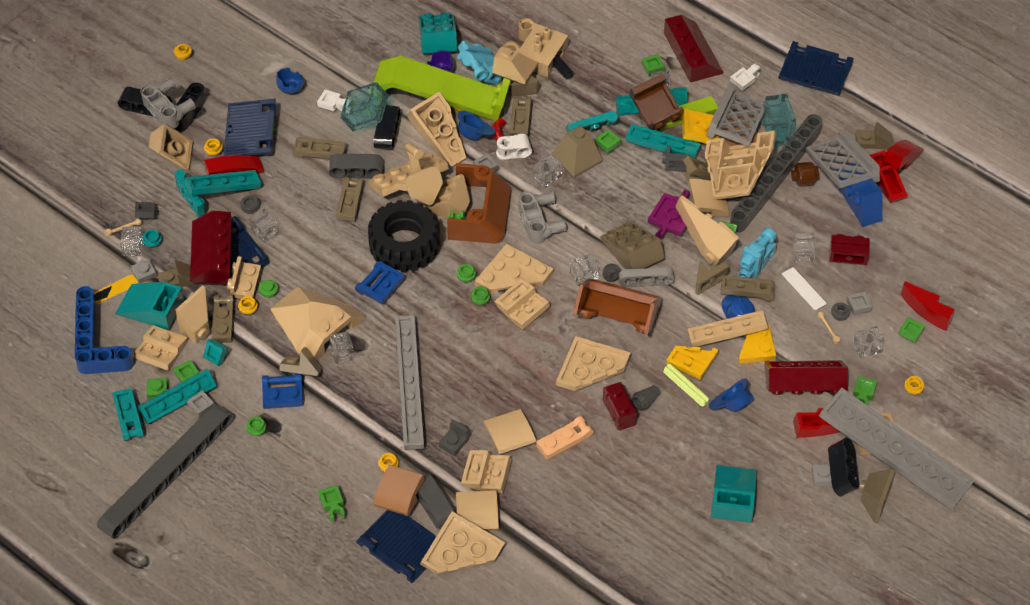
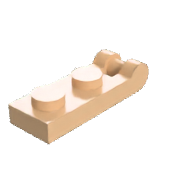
[536,416,594,460]

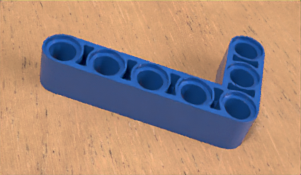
[75,286,134,374]

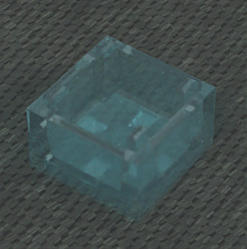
[340,82,389,131]
[761,94,796,147]

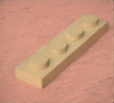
[688,310,768,347]

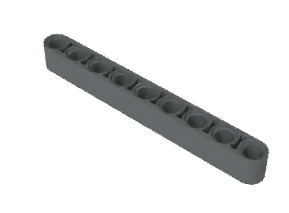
[730,114,822,232]
[97,404,233,539]

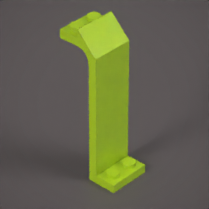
[372,56,510,121]

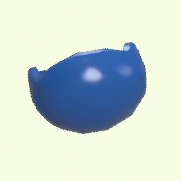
[276,68,304,94]

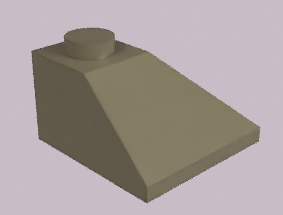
[551,125,602,179]
[859,469,895,524]

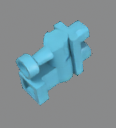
[457,41,503,85]
[738,228,777,278]

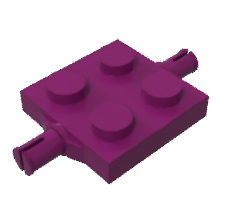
[648,189,690,239]

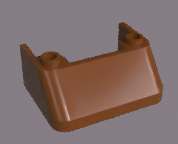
[447,163,511,244]
[573,279,662,334]

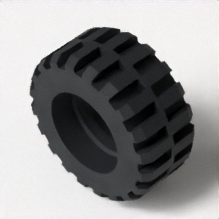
[368,200,440,272]

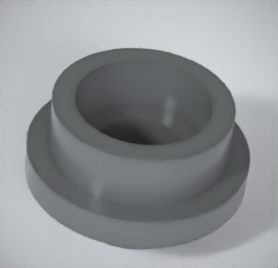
[603,263,621,282]
[831,303,851,321]

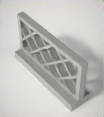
[706,84,767,146]
[806,130,880,188]

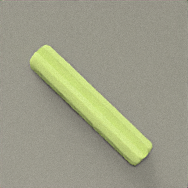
[663,364,710,407]

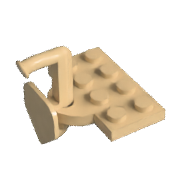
[368,143,449,205]

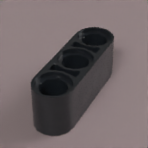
[174,82,206,131]
[117,87,173,117]
[374,105,400,150]
[828,438,859,497]

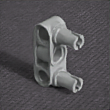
[140,78,196,129]
[518,191,566,244]

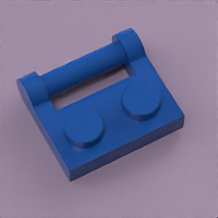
[355,261,405,305]
[262,373,303,409]

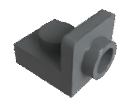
[662,146,688,172]
[439,420,469,456]

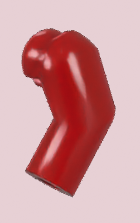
[491,117,506,141]

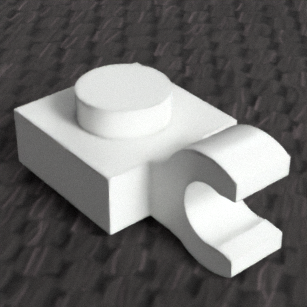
[730,63,761,91]
[317,90,351,114]

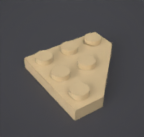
[475,244,554,294]
[556,336,631,391]
[420,511,505,575]

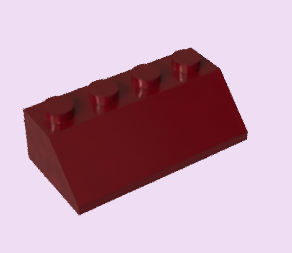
[664,15,723,83]
[190,211,231,285]
[764,360,848,394]

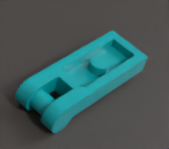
[566,111,618,133]
[174,170,206,218]
[112,388,143,441]

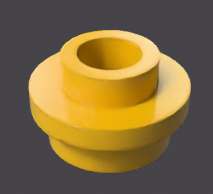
[174,44,192,60]
[204,138,223,156]
[238,296,258,314]
[904,376,924,395]
[378,453,399,472]

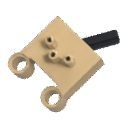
[503,18,573,79]

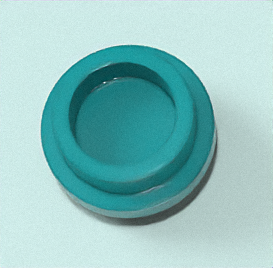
[142,229,162,247]

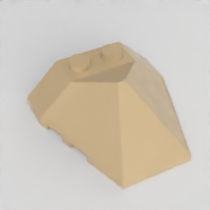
[705,130,776,200]
[270,286,366,361]

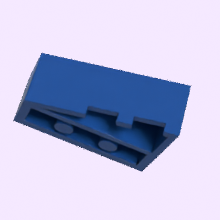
[836,164,883,227]

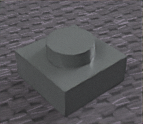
[135,202,154,219]

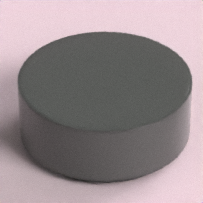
[240,195,260,214]

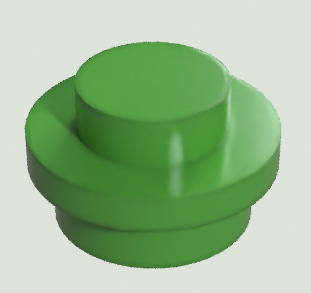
[457,264,476,282]
[259,280,278,298]
[471,286,490,305]
[246,417,266,436]

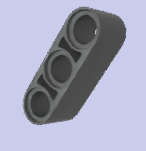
[329,154,383,179]
[416,474,455,529]

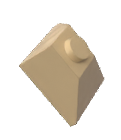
[492,46,538,84]
[149,124,193,170]
[427,174,470,219]
[175,285,210,344]

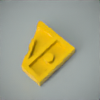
[738,324,776,364]
[666,346,719,380]

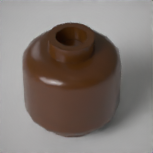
[791,162,819,187]

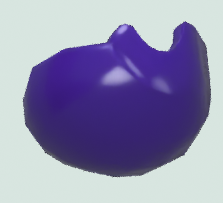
[427,50,454,72]

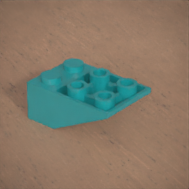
[419,12,457,53]
[116,282,184,330]
[711,465,757,523]

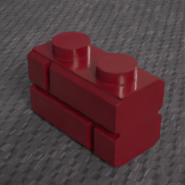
[829,234,870,265]
[602,382,637,431]

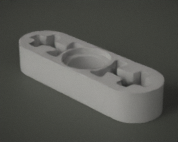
[619,268,674,287]

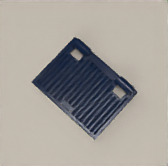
[778,41,854,96]
[224,98,277,156]
[225,216,270,286]
[356,510,436,583]

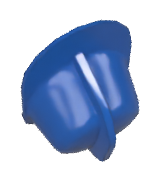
[458,111,496,141]
[721,295,755,319]
[709,378,754,411]

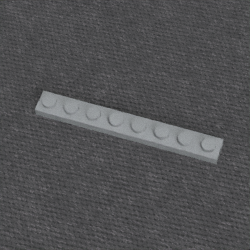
[395,315,424,450]

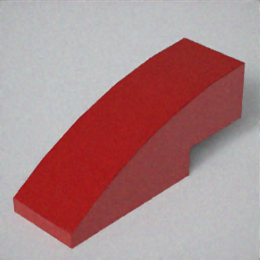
[884,140,924,169]
[870,150,908,203]
[204,155,264,175]
[901,281,955,331]
[793,408,840,438]

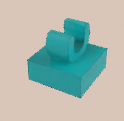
[203,338,228,366]

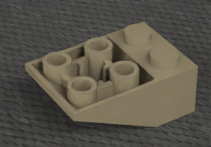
[600,221,665,269]

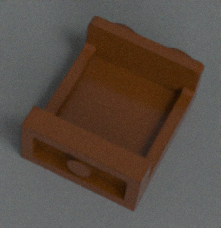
[629,73,684,130]

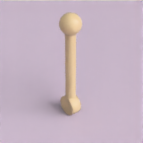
[104,218,142,237]
[817,311,840,344]

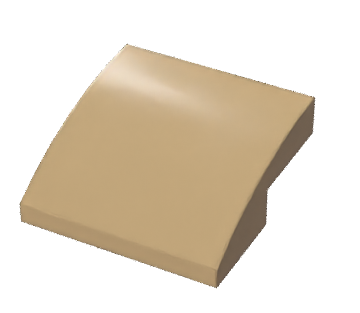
[688,179,729,217]
[494,278,550,330]
[134,325,187,371]
[483,409,536,454]
[461,450,512,493]
[456,490,499,531]

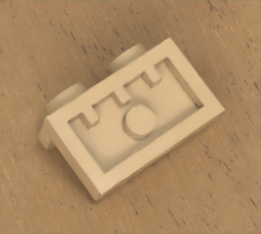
[227,256,261,299]

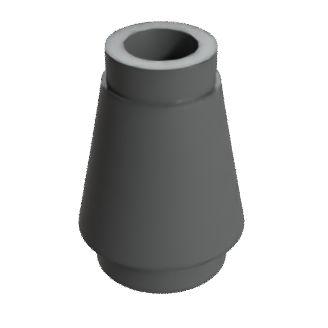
[631,385,660,410]

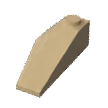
[407,92,466,168]
[675,196,739,266]

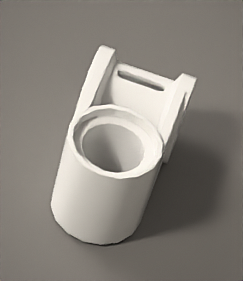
[496,134,532,160]

